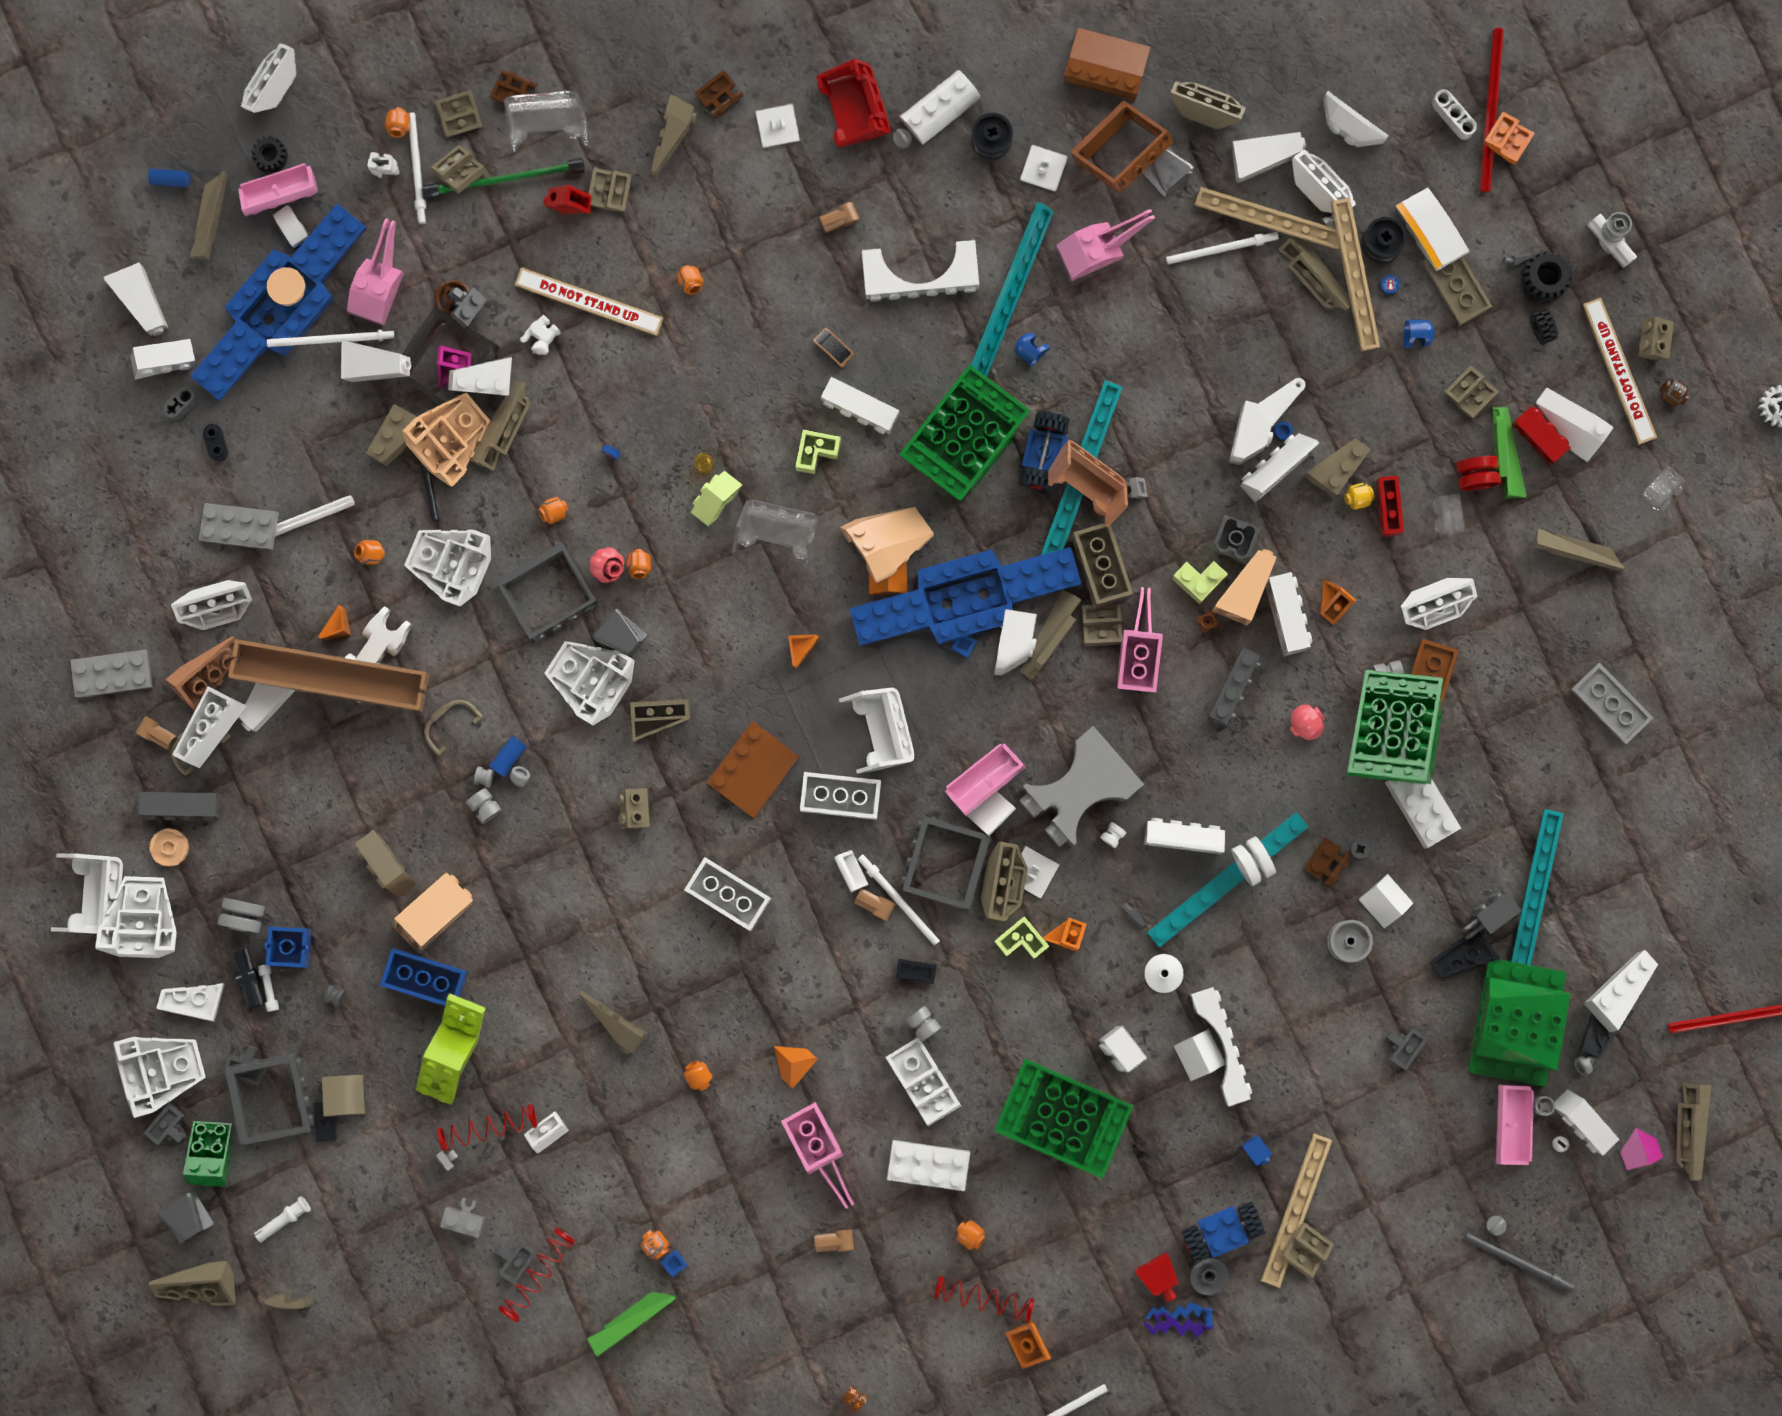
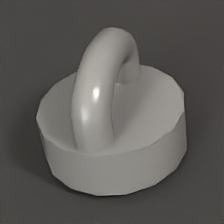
[893,129,912,149]
[510,766,530,787]
[1574,1056,1594,1076]
[1486,1215,1507,1236]

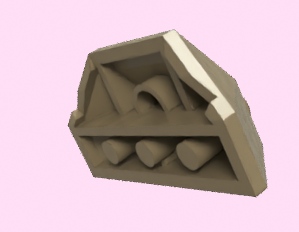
[1170,81,1246,129]
[981,841,1028,921]

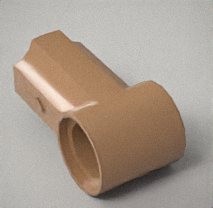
[819,202,860,233]
[135,716,177,750]
[854,889,895,921]
[814,1229,854,1252]

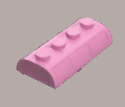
[238,163,318,216]
[945,743,1026,816]
[1496,1085,1534,1165]

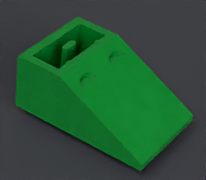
[183,1121,232,1187]

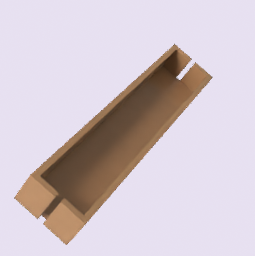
[228,639,429,712]

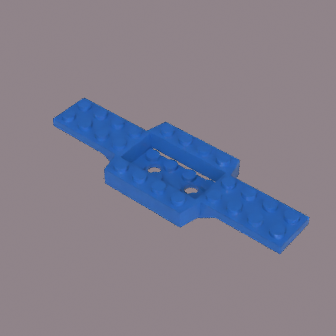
[190,204,367,401]
[850,547,1081,646]

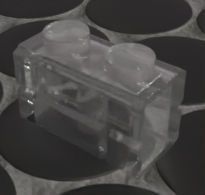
[1639,465,1685,511]
[1432,494,1465,537]

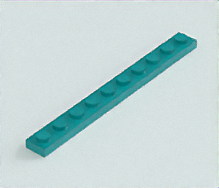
[971,203,1054,377]
[1041,380,1123,555]
[1510,809,1564,965]
[1147,812,1309,947]

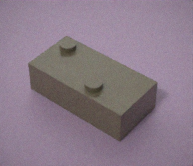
[1071,523,1133,609]

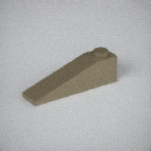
[651,95,697,177]
[579,991,647,1054]
[149,1261,236,1306]

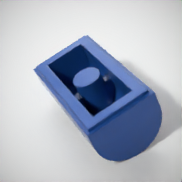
[148,169,191,188]
[489,735,527,777]

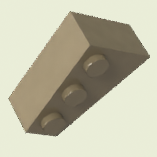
[366,404,417,466]
[1303,438,1371,498]
[630,699,691,742]
[355,830,416,897]

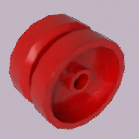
[1456,456,1501,491]

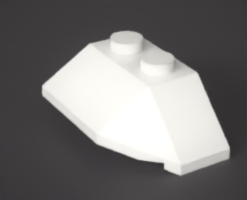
[241,43,296,113]
[1323,91,1389,147]
[1292,150,1356,213]
[1401,578,1477,630]
[171,580,252,630]

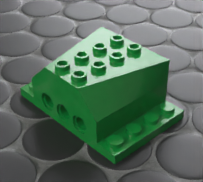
[899,364,1031,502]
[1348,670,1443,785]
[1468,958,1571,1087]
[994,1058,1133,1179]

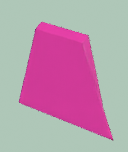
[437,346,472,388]
[1620,1128,1663,1170]

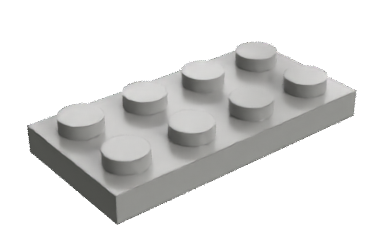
[199,503,279,550]
[71,649,153,698]
[1571,663,1653,745]

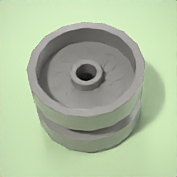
[217,898,266,933]
[1327,920,1373,963]

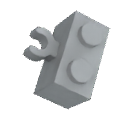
[440,1197,486,1238]

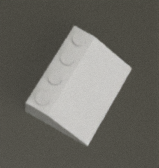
[1240,433,1319,503]

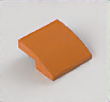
[1484,112,1535,165]

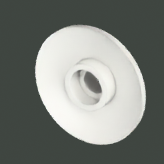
[1145,954,1183,993]

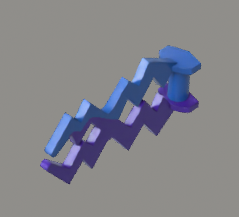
[1144,1301,1214,1337]

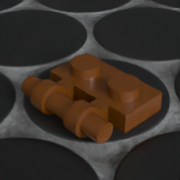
[490,70,538,113]
[694,70,744,119]
[1303,837,1352,887]

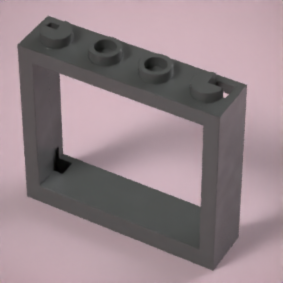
[496,542,598,642]
[900,816,991,911]
[225,1052,315,1145]

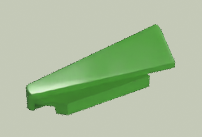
[1492,407,1526,499]
[588,1291,677,1357]

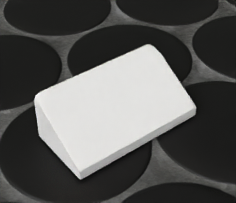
[524,1112,569,1153]

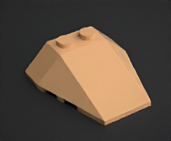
[402,393,490,487]
[840,507,934,583]

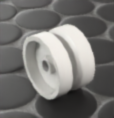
[1231,836,1276,886]

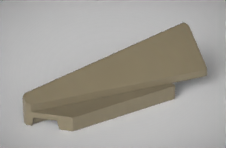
[189,171,228,261]
[1279,236,1351,310]
[469,380,530,471]
[1533,528,1625,571]
[1020,590,1081,681]
[1676,1083,1711,1180]

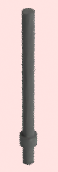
[1464,1232,1574,1292]

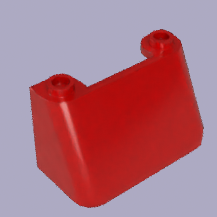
[816,58,891,148]

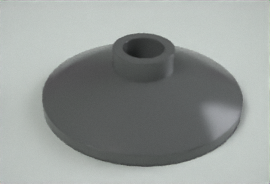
[1190,1257,1229,1295]

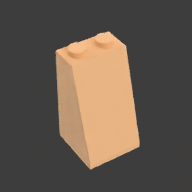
[1212,549,1277,626]
[393,872,473,954]

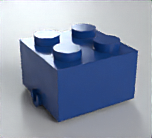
[265,926,312,968]

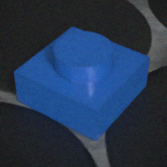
[951,636,977,658]
[660,1249,688,1277]

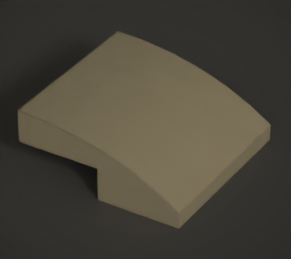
[435,90,483,137]
[431,145,486,194]
[588,167,631,212]
[1444,365,1499,420]
[1082,603,1122,647]
[322,1075,365,1117]
[1280,1222,1334,1279]
[264,1292,313,1309]

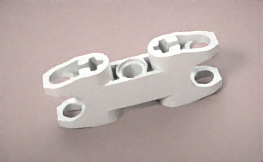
[345,606,412,703]

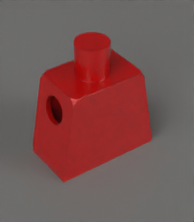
[544,185,592,214]
[1134,1252,1178,1302]

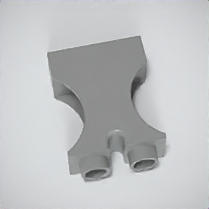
[1019,726,1144,847]

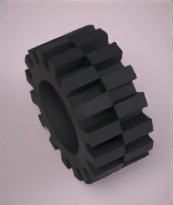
[251,136,288,173]
[1529,307,1558,345]

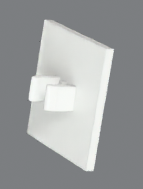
[756,104,800,148]
[1020,145,1068,192]
[967,792,1016,836]
[1022,846,1059,898]

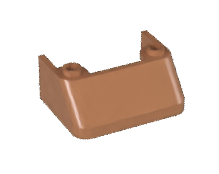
[1048,440,1128,527]

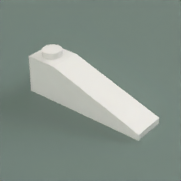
[1535,388,1614,462]

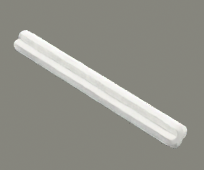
[275,495,355,536]

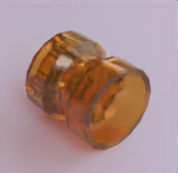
[841,1385,869,1412]

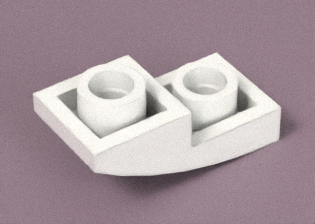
[273,205,309,248]

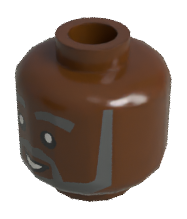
[1659,379,1689,407]

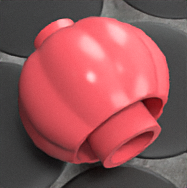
[589,547,624,583]
[1289,705,1325,740]

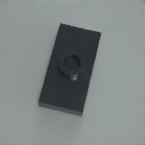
[896,959,937,984]
[314,1102,337,1142]

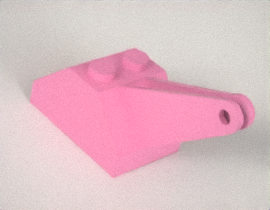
[1056,209,1155,281]
[347,218,404,326]
[1117,587,1163,692]
[781,1102,855,1209]

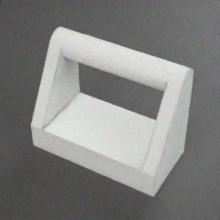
[834,850,869,893]

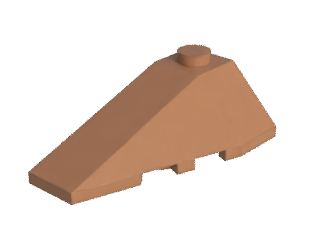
[165,636,238,712]

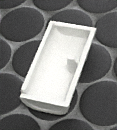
[899,70,981,145]

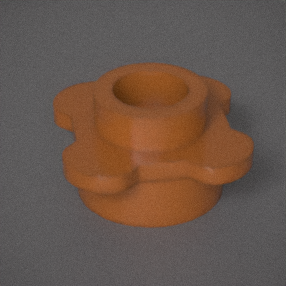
[1197,611,1219,633]

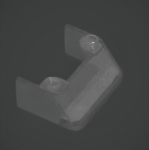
[504,91,587,152]
[732,500,819,569]

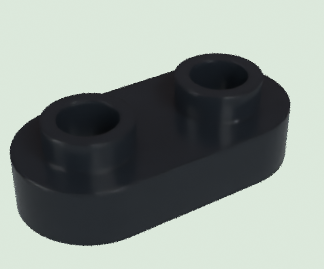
[203,424,229,462]

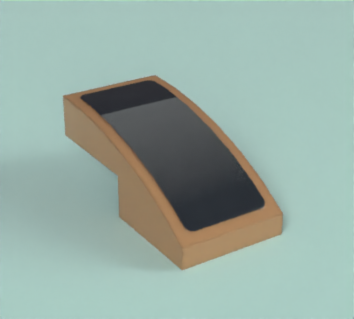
[813,328,855,368]

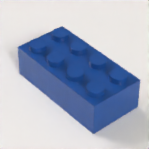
[380,948,469,1006]

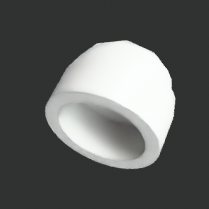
[1552,1136,1569,1152]

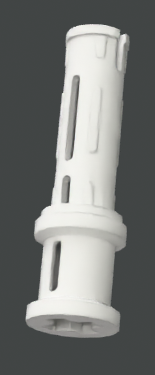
[254,1196,311,1243]

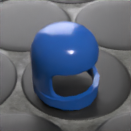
[1403,319,1435,348]
[1014,333,1051,367]

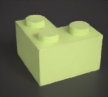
[795,430,841,474]
[691,471,742,526]
[1172,561,1227,605]
[994,916,1049,959]

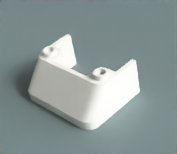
[994,609,1036,676]
[839,688,914,774]
[51,854,123,934]

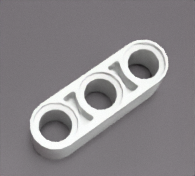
[1432,90,1477,140]

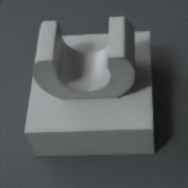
[1127,477,1148,499]
[435,1150,458,1173]

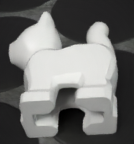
[368,152,399,178]
[520,315,561,355]

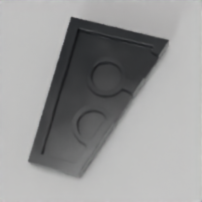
[1430,932,1500,979]
[1579,1010,1634,1058]

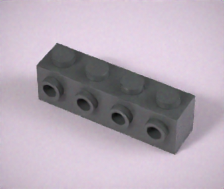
[1207,647,1261,726]
[138,792,221,821]

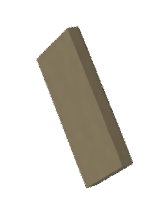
[1421,256,1493,326]

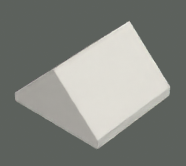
[1358,874,1413,929]
[1174,1029,1226,1081]

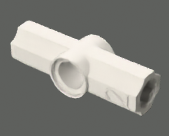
[1587,214,1637,268]

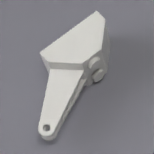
[1229,378,1305,465]

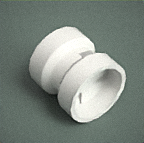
[1100,822,1126,848]

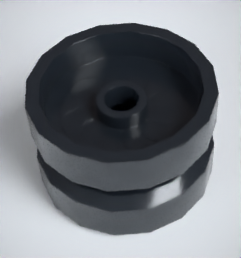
[971,113,1013,160]
[1362,217,1407,264]

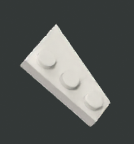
[157,983,225,1022]

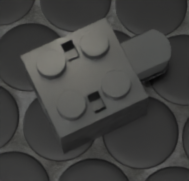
[1460,892,1521,940]

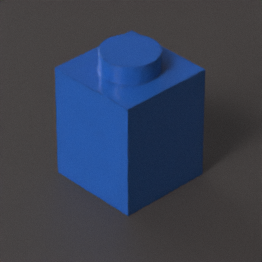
[1241,1134,1272,1166]

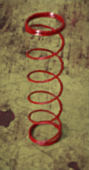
[437,1104,538,1152]
[498,1228,575,1322]
[934,1275,1034,1323]

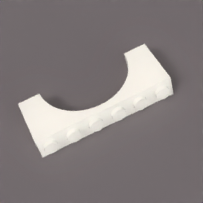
[862,240,979,301]

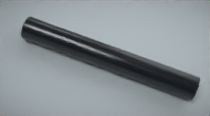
[421,465,439,521]

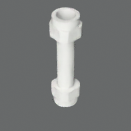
[258,965,279,1012]

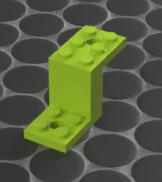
[416,994,486,1105]

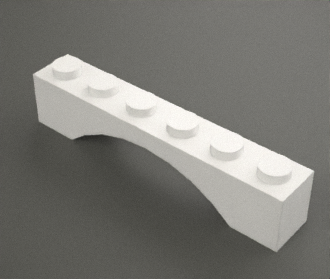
[1190,987,1252,1106]

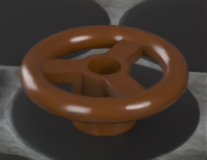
[434,280,469,317]

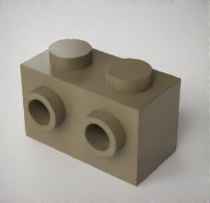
[1639,317,1674,361]
[617,788,650,829]

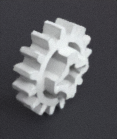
[1758,385,1782,427]

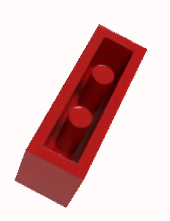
[1511,406,1571,466]
[1376,476,1404,537]

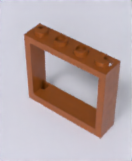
[1070,100,1173,195]

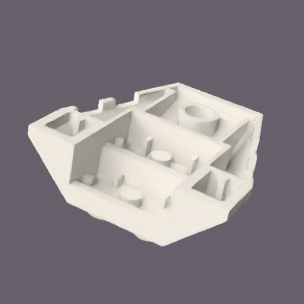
[404,530,491,606]
[545,641,634,725]
[95,876,177,958]
[113,1037,206,1118]

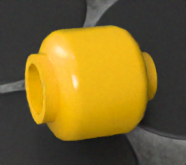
[1344,483,1374,510]

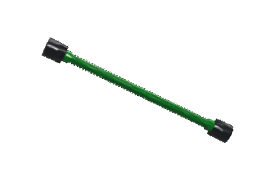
[422,158,585,200]

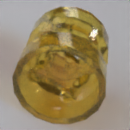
[694,453,714,475]

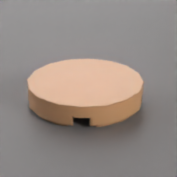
[267,268,306,306]
[149,828,189,867]

